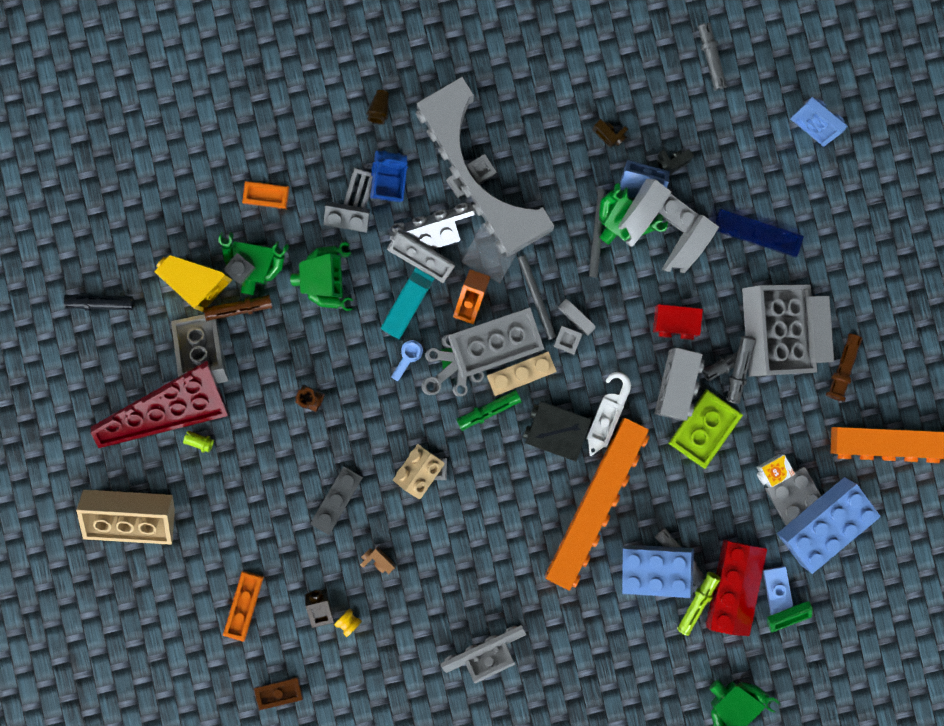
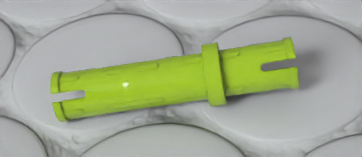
[677,572,721,636]

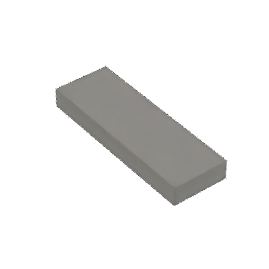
[387,229,455,283]
[806,296,834,363]

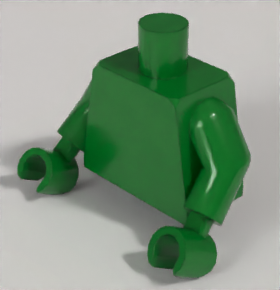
[599,183,668,245]
[218,232,289,295]
[290,242,353,311]
[709,680,781,726]

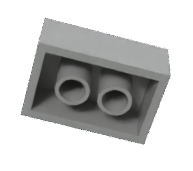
[654,348,704,420]

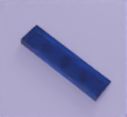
[715,209,804,258]

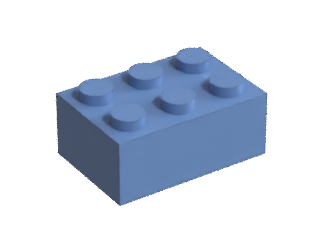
[622,545,694,598]

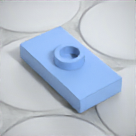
[763,566,793,615]

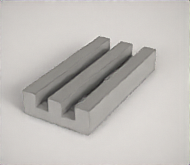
[343,168,373,208]

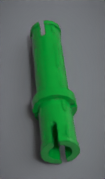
[456,390,521,431]

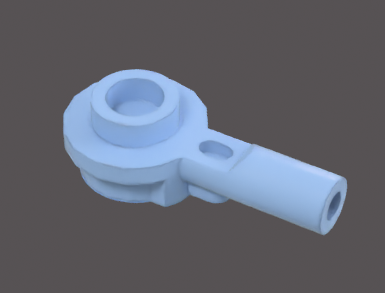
[391,340,423,381]

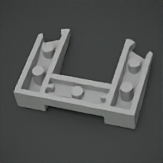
[618,179,719,273]

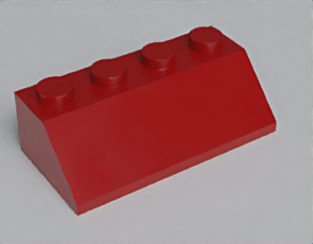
[705,539,767,636]

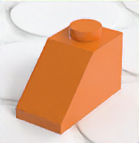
[453,269,490,325]

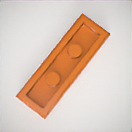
[223,570,264,642]

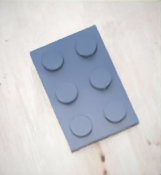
[790,97,847,147]

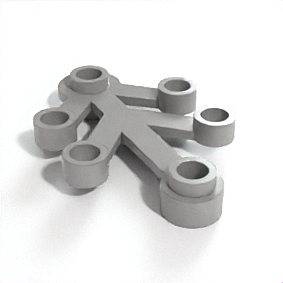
[421,334,484,397]

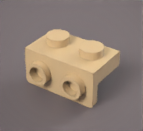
[393,444,445,499]

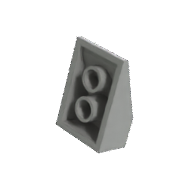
[171,314,228,384]

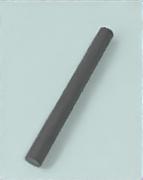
[589,189,607,278]
[517,255,556,340]

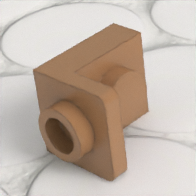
[360,546,396,574]

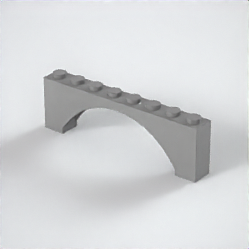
[415,77,554,257]

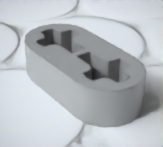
[558,299,596,336]

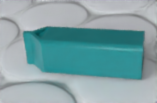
[380,267,435,340]

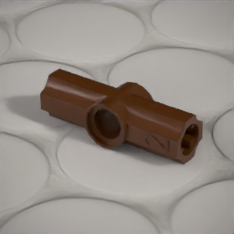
[295,385,325,412]

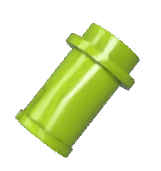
[183,430,214,453]

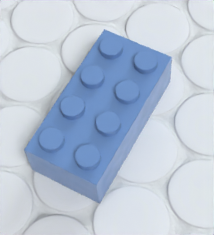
[777,477,881,574]

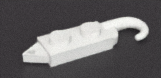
[585,372,631,456]

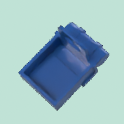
[370,150,408,202]

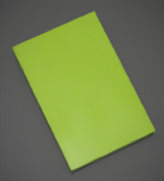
[668,389,743,469]

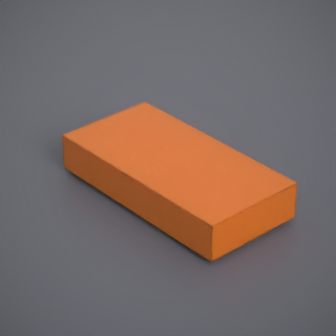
[242,181,290,209]

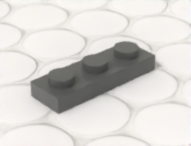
[310,466,363,535]

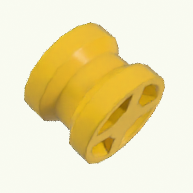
[334,608,362,637]

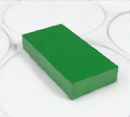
[767,601,812,632]

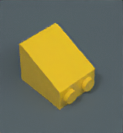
[154,255,232,312]

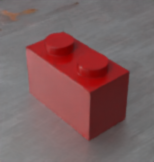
[653,304,703,340]

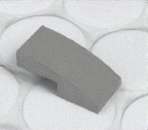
[446,154,497,199]

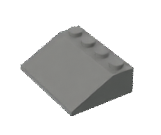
[742,285,817,377]

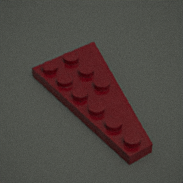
[90,361,228,448]

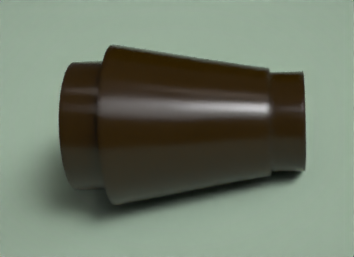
[367,90,389,125]

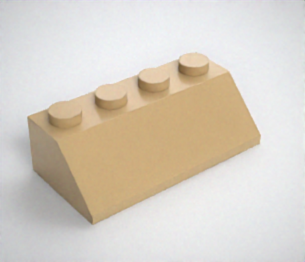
[77,490,175,545]

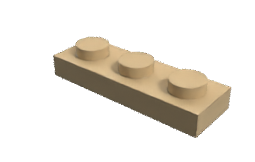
[487,351,557,396]

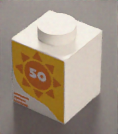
[757,454,795,487]

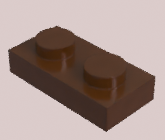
[254,676,304,711]

